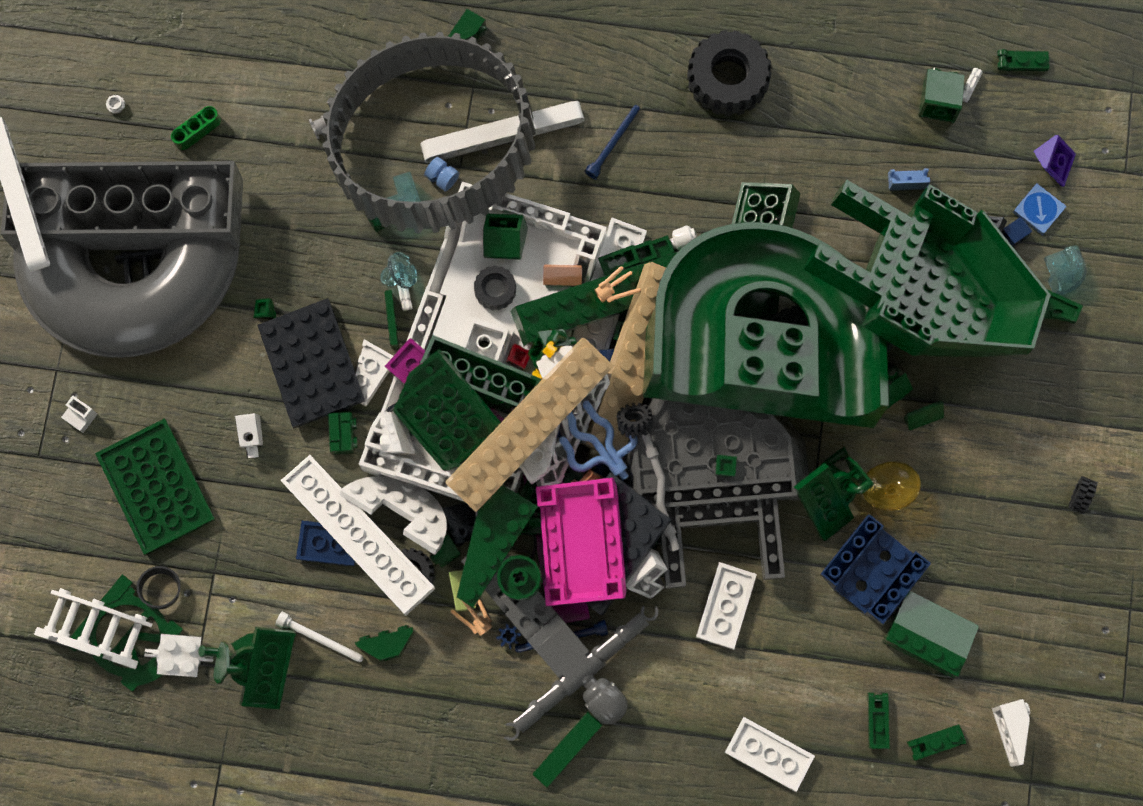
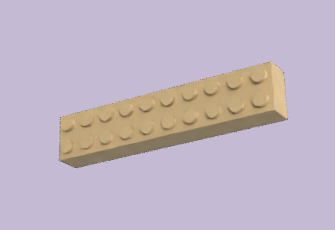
[581,262,666,458]
[445,338,614,512]

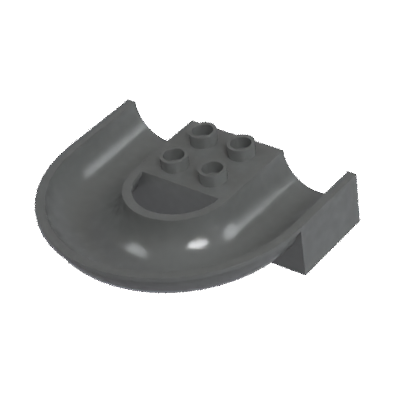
[1,161,243,358]

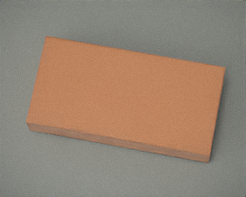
[543,265,582,286]

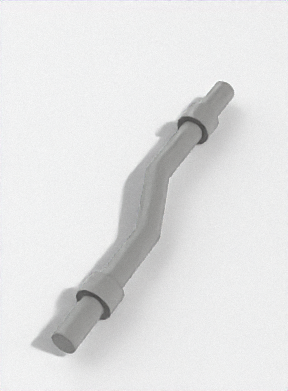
[642,433,680,551]

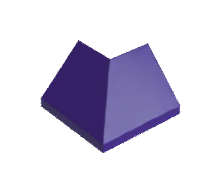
[1034,135,1076,186]

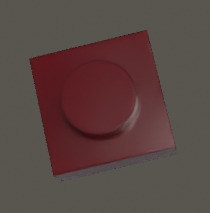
[506,344,530,371]

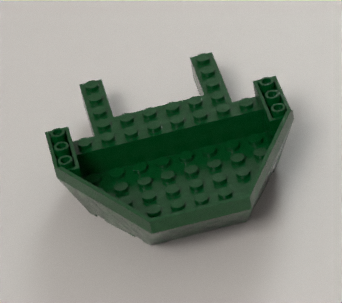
[804,180,1051,357]

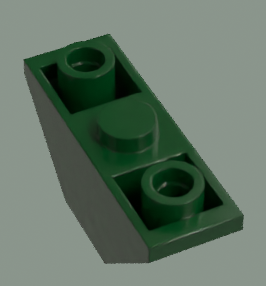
[355,625,415,662]

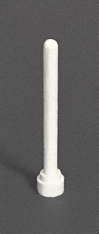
[275,611,363,662]

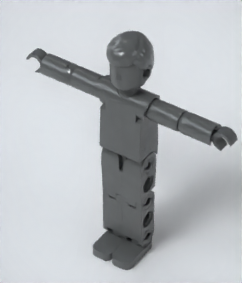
[461,555,658,741]

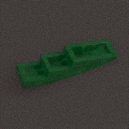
[598,235,675,276]
[532,712,602,788]

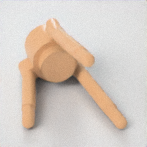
[594,266,641,303]
[450,599,493,636]

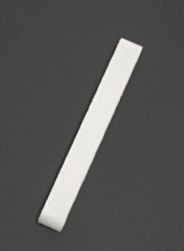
[420,101,584,163]
[0,117,50,272]

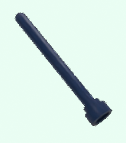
[584,105,640,180]
[515,620,608,653]

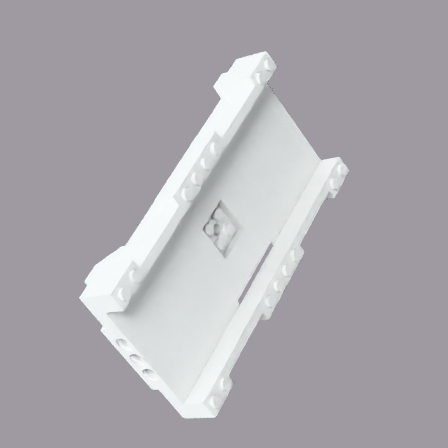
[359,182,606,502]

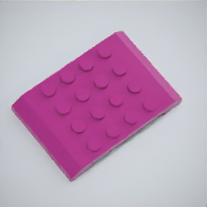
[536,478,626,606]

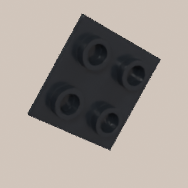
[442,502,475,546]

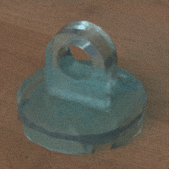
[380,251,417,289]

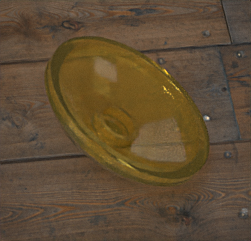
[863,462,921,511]

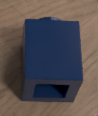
[1002,217,1032,247]

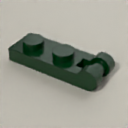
[997,49,1049,71]
[867,692,890,749]
[907,724,966,761]

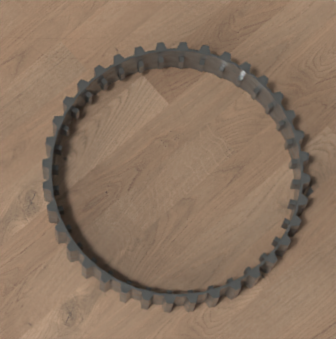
[322,32,536,233]

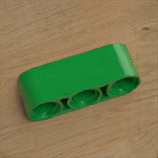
[171,106,221,150]

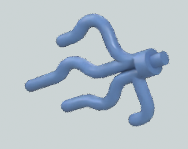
[559,400,638,480]

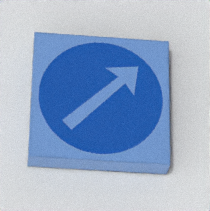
[1013,184,1066,235]

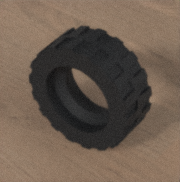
[474,266,516,310]

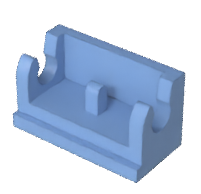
[888,168,930,190]

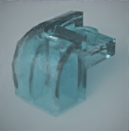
[1044,245,1087,295]

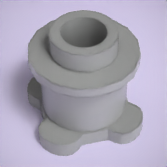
[309,115,326,139]

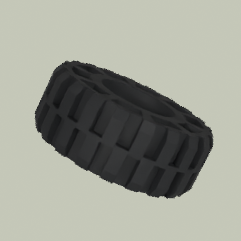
[687,30,772,116]

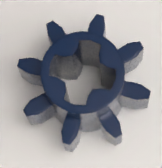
[496,624,521,649]

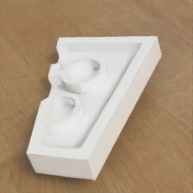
[356,340,393,407]

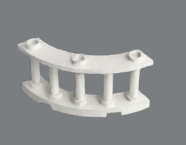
[34,588,153,669]

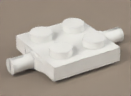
[144,634,213,677]

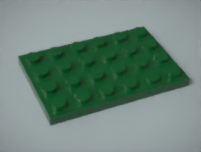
[95,418,216,556]

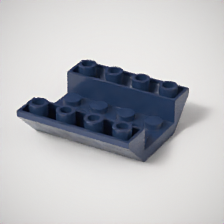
[820,514,931,624]

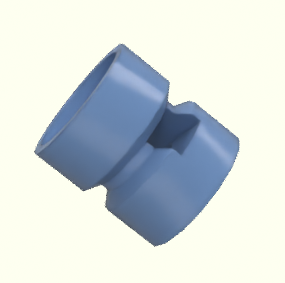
[424,157,459,192]

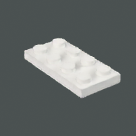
[696,562,757,650]
[725,717,815,792]

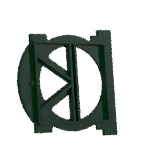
[68,574,183,692]

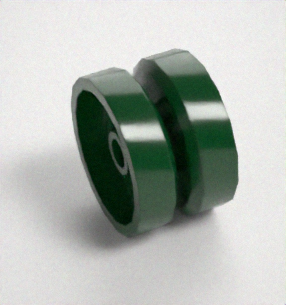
[497,555,543,601]

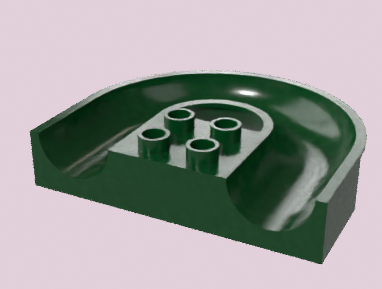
[643,222,889,428]

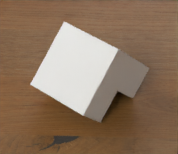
[61,396,97,433]

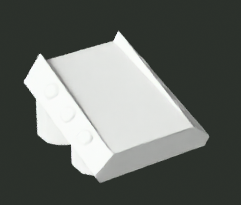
[380,412,415,455]

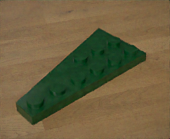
[456,484,538,608]

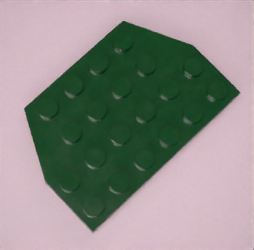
[393,349,501,470]

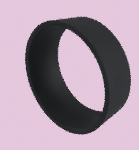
[137,566,181,610]

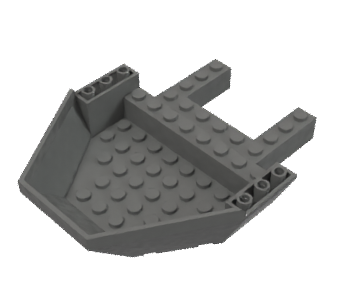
[616,397,809,589]

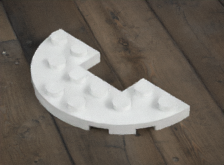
[340,476,447,554]

